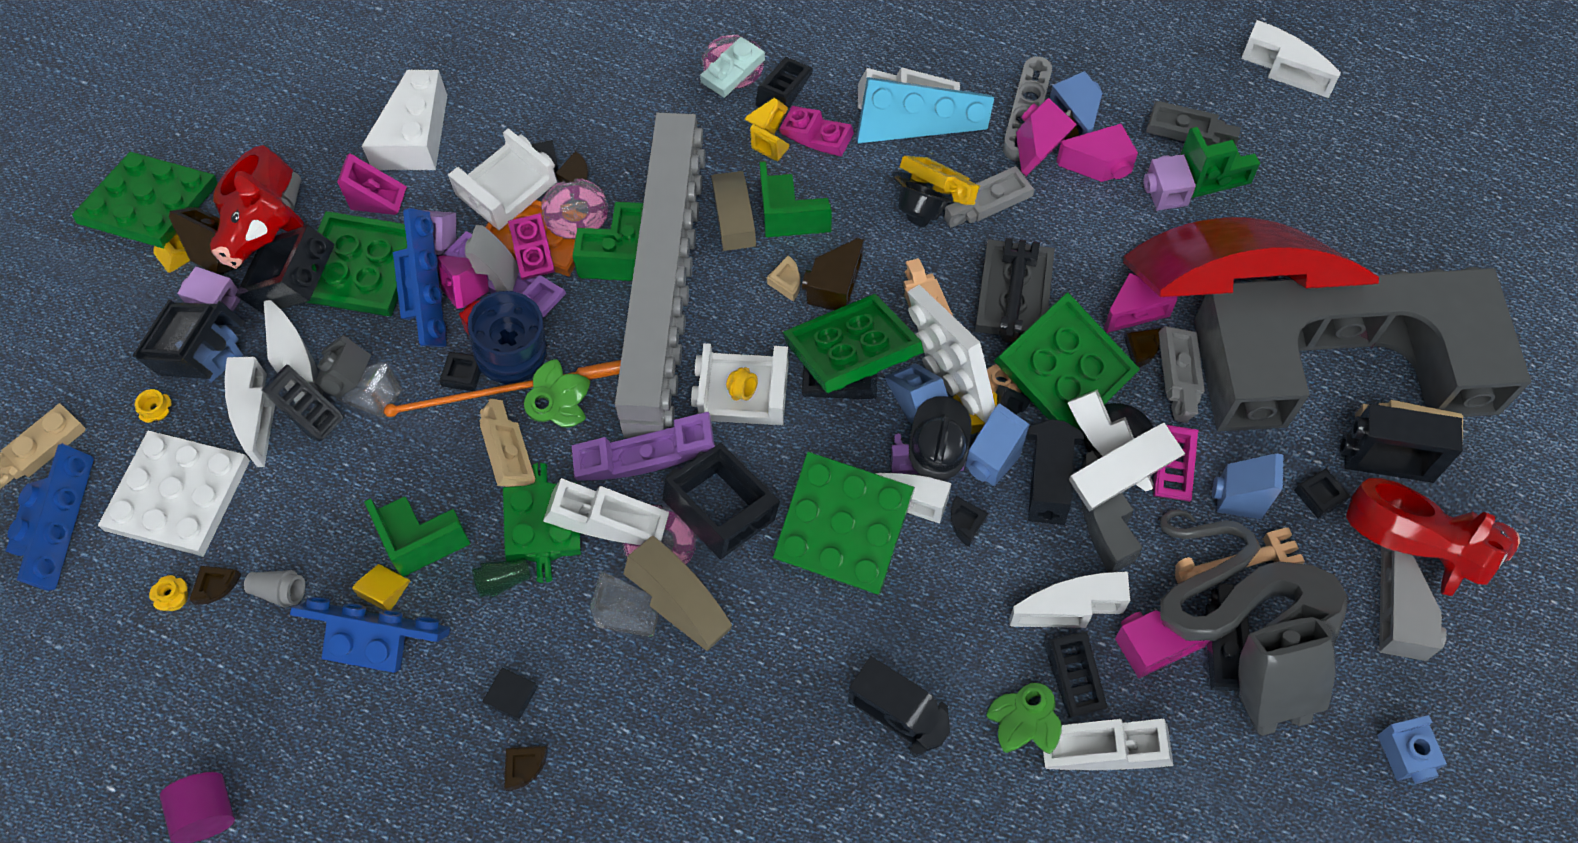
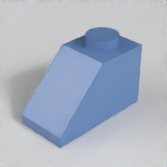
[1050,71,1102,135]
[885,363,948,424]
[966,403,1029,487]
[1212,453,1283,519]

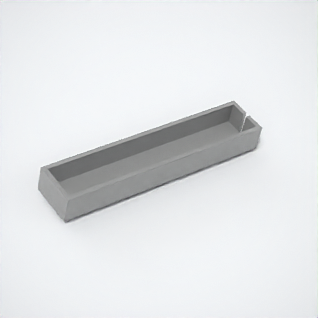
[615,113,706,438]

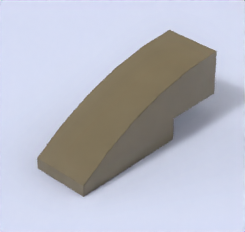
[711,171,756,251]
[624,535,732,651]

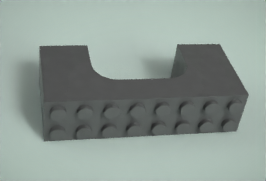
[1194,267,1532,432]

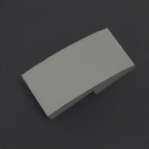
[465,225,519,292]

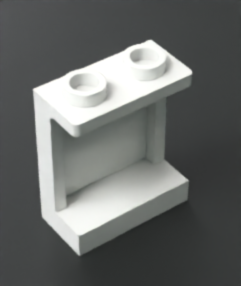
[448,129,557,230]
[691,343,789,425]

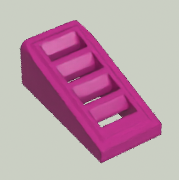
[1153,425,1198,502]

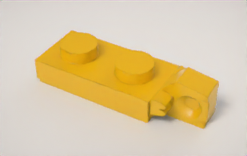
[900,156,980,205]

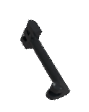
[999,238,1040,342]

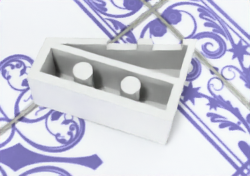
[362,70,447,170]

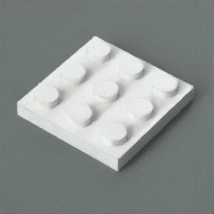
[907,284,996,423]
[98,431,250,557]

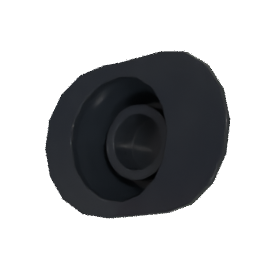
[891,172,953,227]
[909,396,972,481]

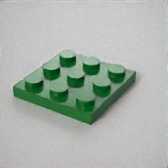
[72,152,218,249]
[306,211,407,317]
[994,292,1140,429]
[783,294,924,393]
[773,452,915,595]

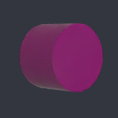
[159,772,235,843]

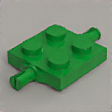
[503,463,581,583]

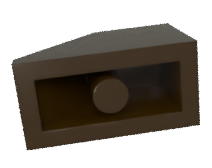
[169,207,241,275]
[802,238,864,310]

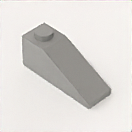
[1379,546,1447,661]

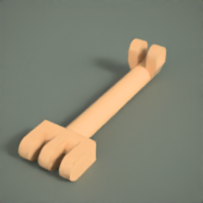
[1175,527,1305,584]

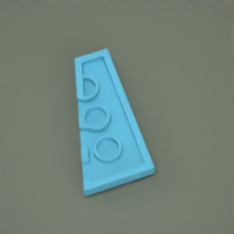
[856,77,994,144]

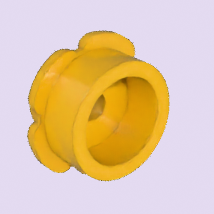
[726,367,758,401]
[135,389,171,423]
[149,575,188,611]

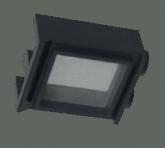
[132,300,245,379]

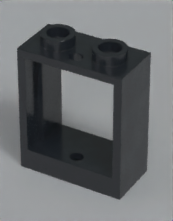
[235,225,335,314]
[1340,404,1463,483]
[662,443,780,560]

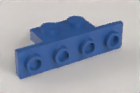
[393,208,447,347]
[6,443,94,591]
[290,597,450,673]

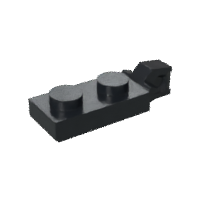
[1204,583,1250,692]

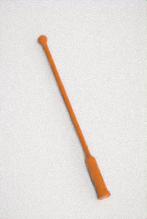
[383,360,621,417]

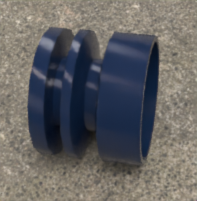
[468,291,547,384]

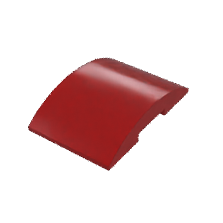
[1123,217,1379,297]

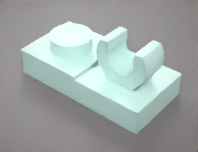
[700,37,765,98]

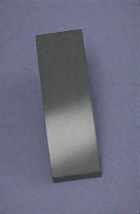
[1080,451,1142,573]

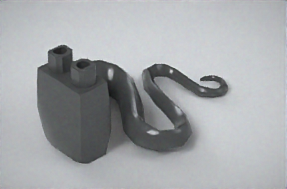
[1159,509,1349,736]

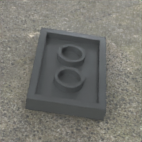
[975,239,1055,336]

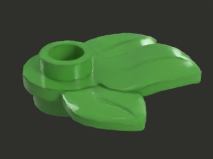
[524,359,590,428]
[986,683,1062,754]

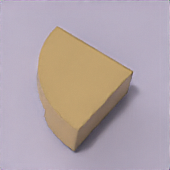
[767,256,801,301]

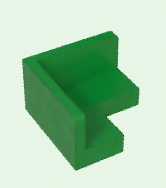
[1181,127,1260,198]
[759,161,832,238]
[572,202,643,281]
[364,496,471,577]

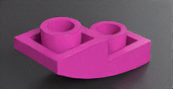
[779,106,854,157]
[508,213,555,280]

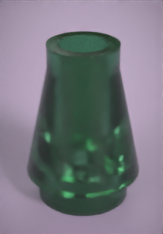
[472,558,531,599]

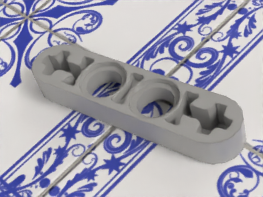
[1003,57,1052,161]

